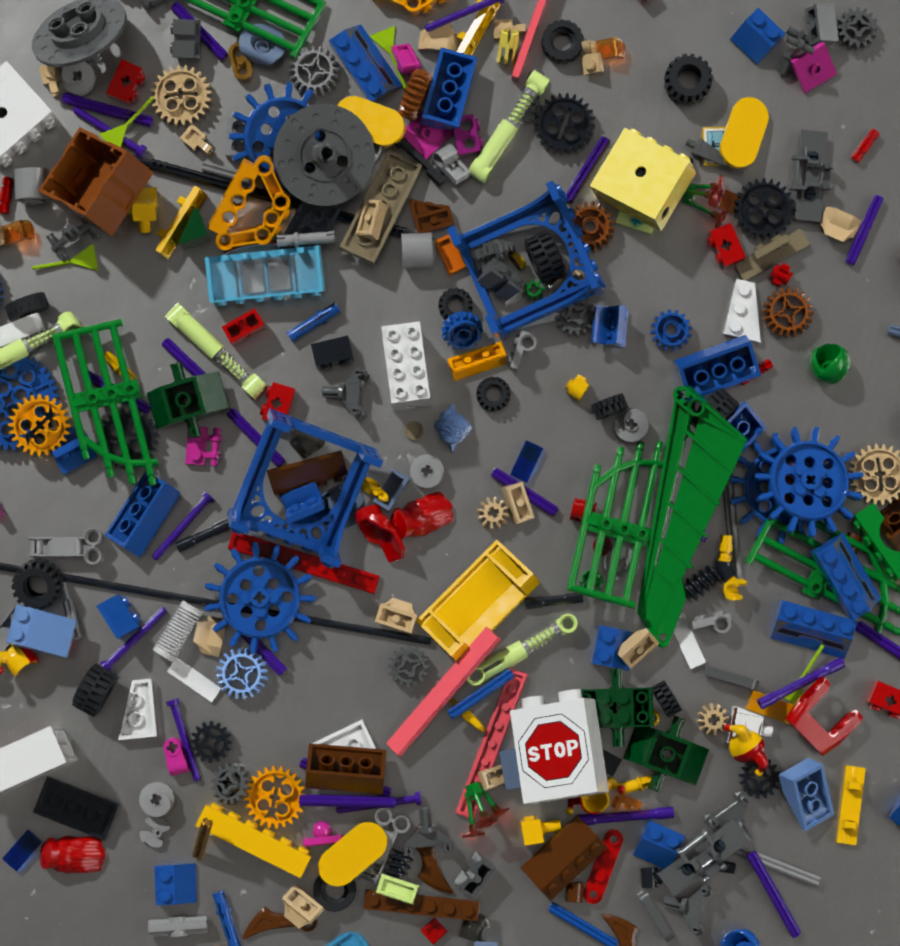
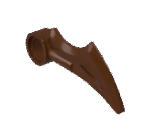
[415,823,453,894]
[243,907,318,940]
[602,914,639,946]

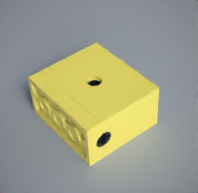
[590,128,696,231]

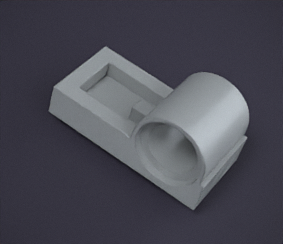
[432,144,471,185]
[508,331,537,371]
[690,610,731,634]

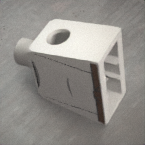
[726,706,773,743]

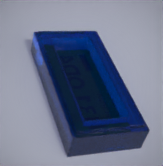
[510,440,543,483]
[2,829,43,872]

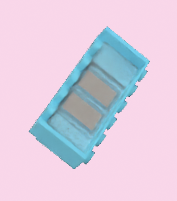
[205,245,326,306]

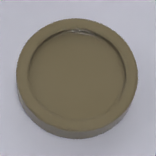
[404,421,423,440]

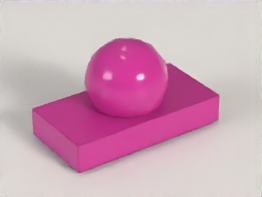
[391,43,421,75]
[303,821,343,847]

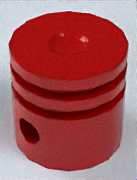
[569,498,597,522]

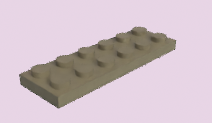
[339,150,423,265]

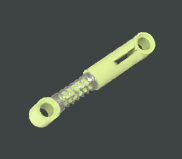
[469,70,551,183]
[164,303,268,400]
[0,312,82,370]
[467,614,578,686]

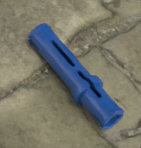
[286,302,341,342]
[212,890,241,946]

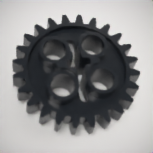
[534,93,595,155]
[733,178,795,240]
[96,408,159,470]

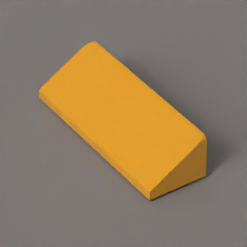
[447,341,508,381]
[745,690,793,724]

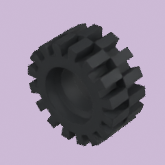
[438,287,473,320]
[476,376,511,411]
[591,393,629,420]
[653,680,682,718]

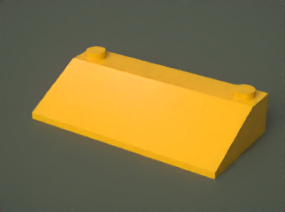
[416,540,541,661]

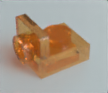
[595,37,626,61]
[2,220,35,245]
[611,794,642,813]

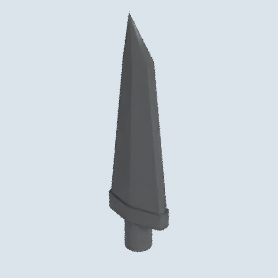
[685,138,745,175]

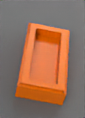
[435,234,467,276]

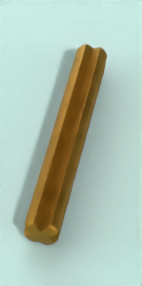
[192,818,213,860]

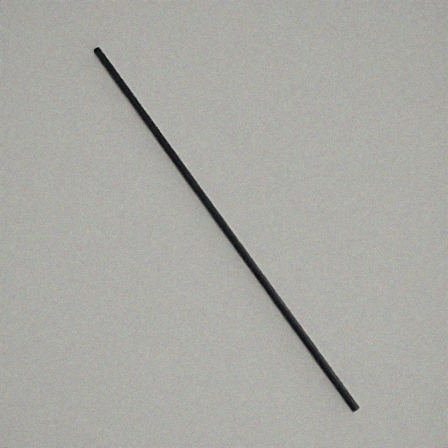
[0,562,432,645]

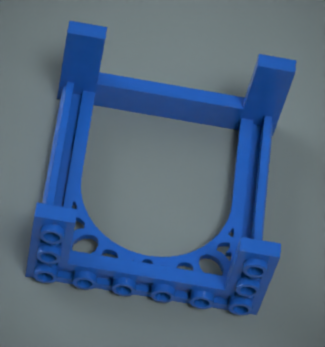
[447,180,606,340]
[227,408,383,569]

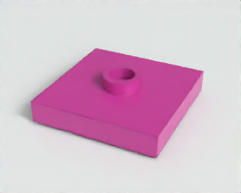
[790,42,837,93]
[403,112,453,160]

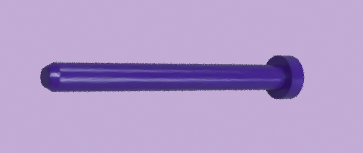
[425,0,505,32]
[73,107,147,157]
[152,491,215,560]
[100,607,167,671]
[166,698,201,782]
[336,791,422,814]

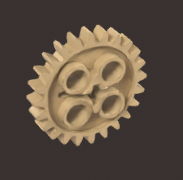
[150,65,212,127]
[848,443,900,506]

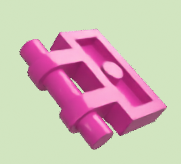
[185,426,222,466]

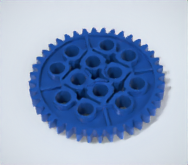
[0,356,59,451]

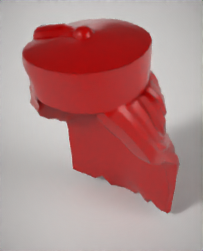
[390,491,454,539]
[353,505,405,562]
[40,836,105,874]

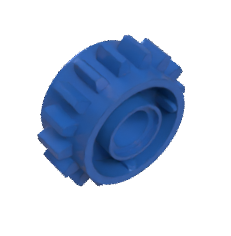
[650,309,692,352]
[441,311,484,350]

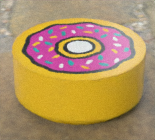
[509,252,526,271]

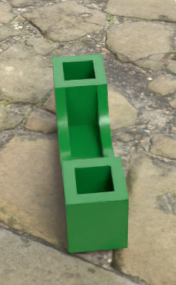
[851,503,900,582]

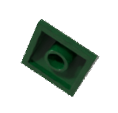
[179,208,211,250]

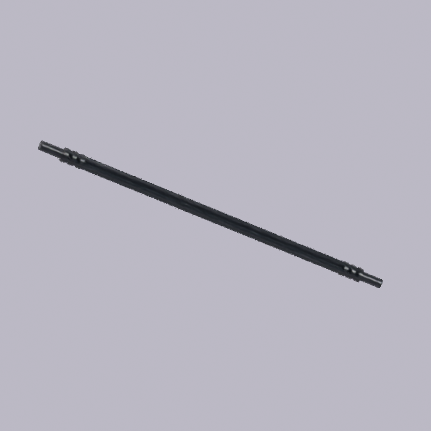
[133,155,417,237]

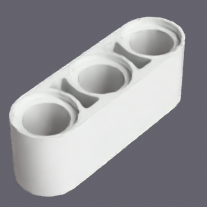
[0,313,46,348]

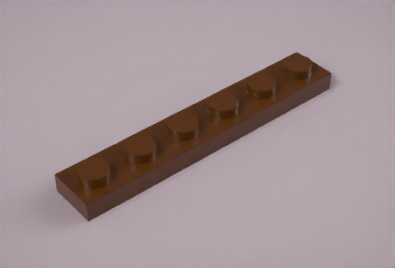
[364,889,481,921]

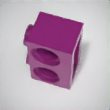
[453,114,484,158]

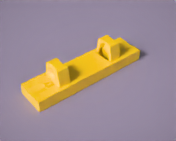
[456,0,501,56]
[155,186,208,259]
[836,765,866,845]

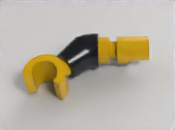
[715,534,747,601]

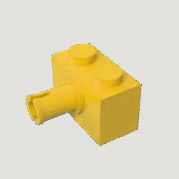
[129,188,158,233]
[520,815,561,846]

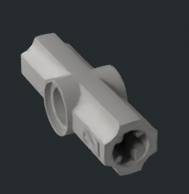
[148,916,208,937]

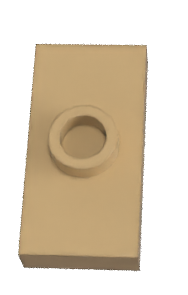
[478,764,505,791]

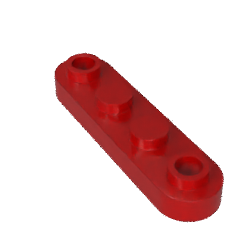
[583,829,623,904]

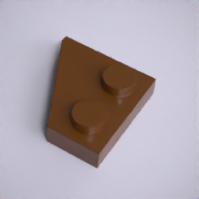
[408,199,455,233]

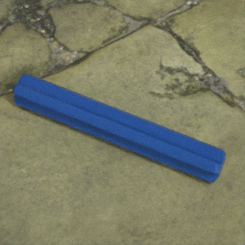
[447,669,514,720]
[548,903,618,946]

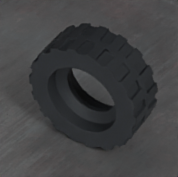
[542,19,583,64]
[5,292,50,322]
[313,875,356,912]

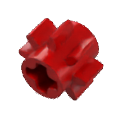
[770,262,793,287]

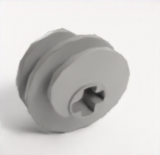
[61,62,96,96]
[614,408,649,443]
[410,454,444,489]
[604,546,639,581]
[139,782,175,817]

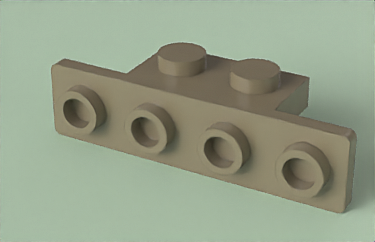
[735,229,810,281]

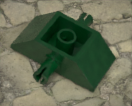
[147,362,229,439]
[581,669,654,747]
[623,715,709,793]

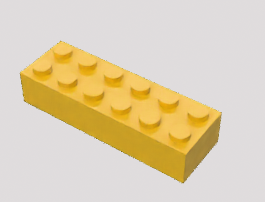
[195,802,313,878]

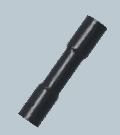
[175,518,232,553]
[525,592,583,609]

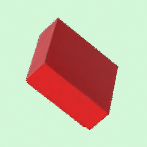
[420,917,448,945]

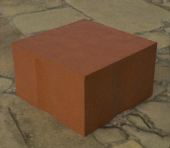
[38,127,154,236]

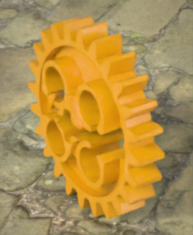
[7,394,71,456]
[244,765,305,829]

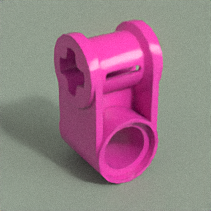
[163,738,190,776]

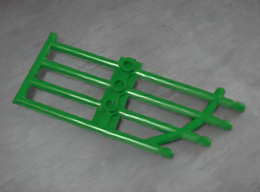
[184,0,327,60]
[51,319,159,486]
[566,441,663,609]
[745,505,900,636]

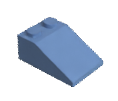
[6,605,77,658]
[779,758,835,831]

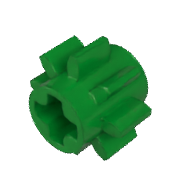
[522,279,546,303]
[579,570,604,591]

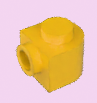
[565,374,589,401]

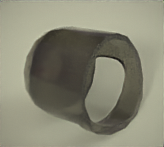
[289,429,325,459]
[458,913,490,942]

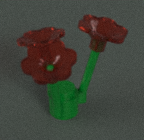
[681,175,728,228]
[462,781,509,838]

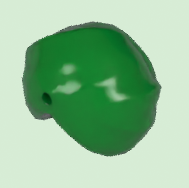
[810,343,851,384]

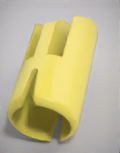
[497,29,520,66]

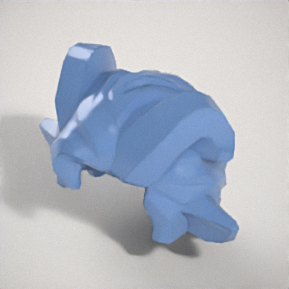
[434,404,473,452]

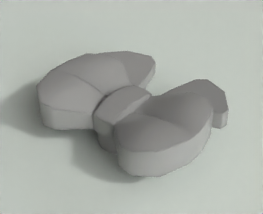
[139,816,171,848]

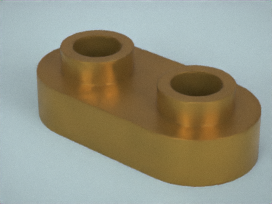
[228,43,253,81]

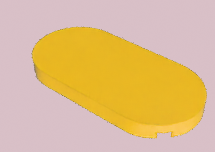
[337,96,406,147]
[719,97,769,169]
[318,822,387,887]

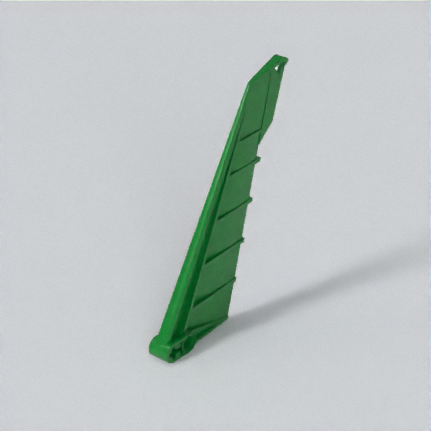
[637,386,748,648]

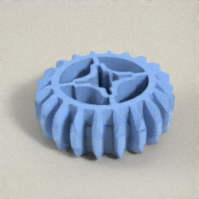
[216,647,268,699]

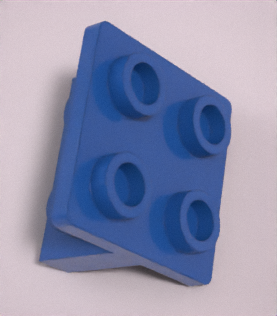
[591,305,629,347]
[49,426,97,475]
[280,482,329,524]

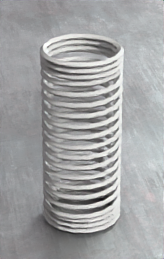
[153,601,203,662]

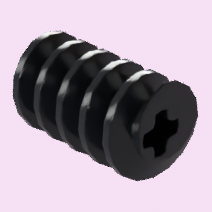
[684,565,724,604]
[383,848,413,881]

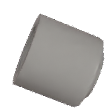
[14,167,49,205]
[401,232,436,268]

